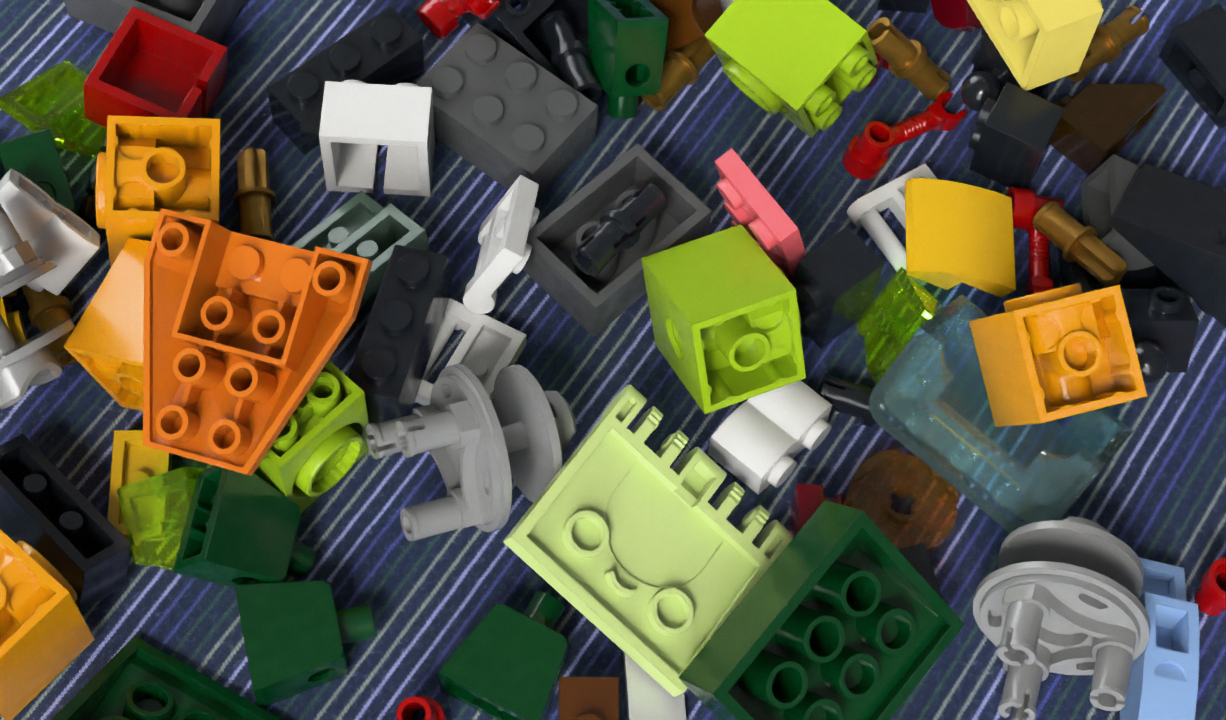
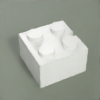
[319,80,435,197]

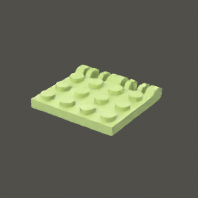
[503,384,793,697]

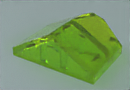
[0,60,107,157]
[857,267,947,383]
[117,467,207,571]

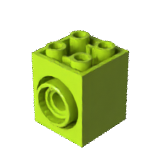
[704,0,878,138]
[641,224,806,414]
[254,360,370,513]

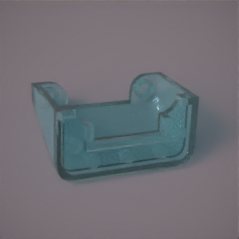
[869,294,1133,533]

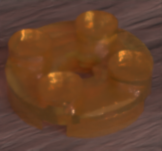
[845,449,959,555]

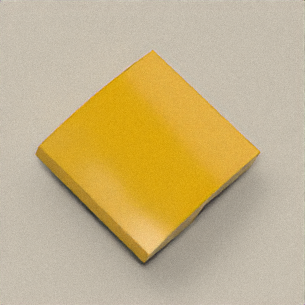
[905,178,1016,298]

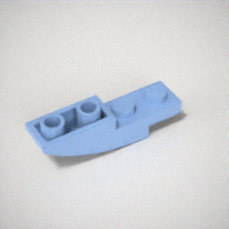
[1120,557,1200,720]

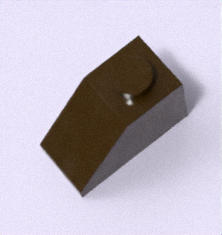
[1050,84,1167,175]

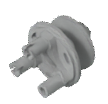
[0,204,76,409]
[366,364,577,541]
[973,516,1151,720]

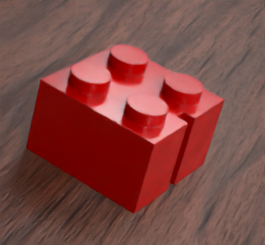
[83,6,228,128]

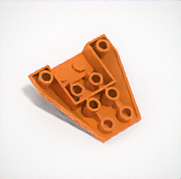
[143,208,373,476]

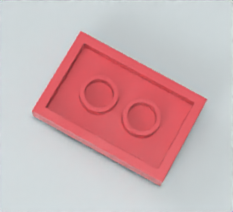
[714,148,807,285]

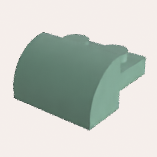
[291,191,429,305]

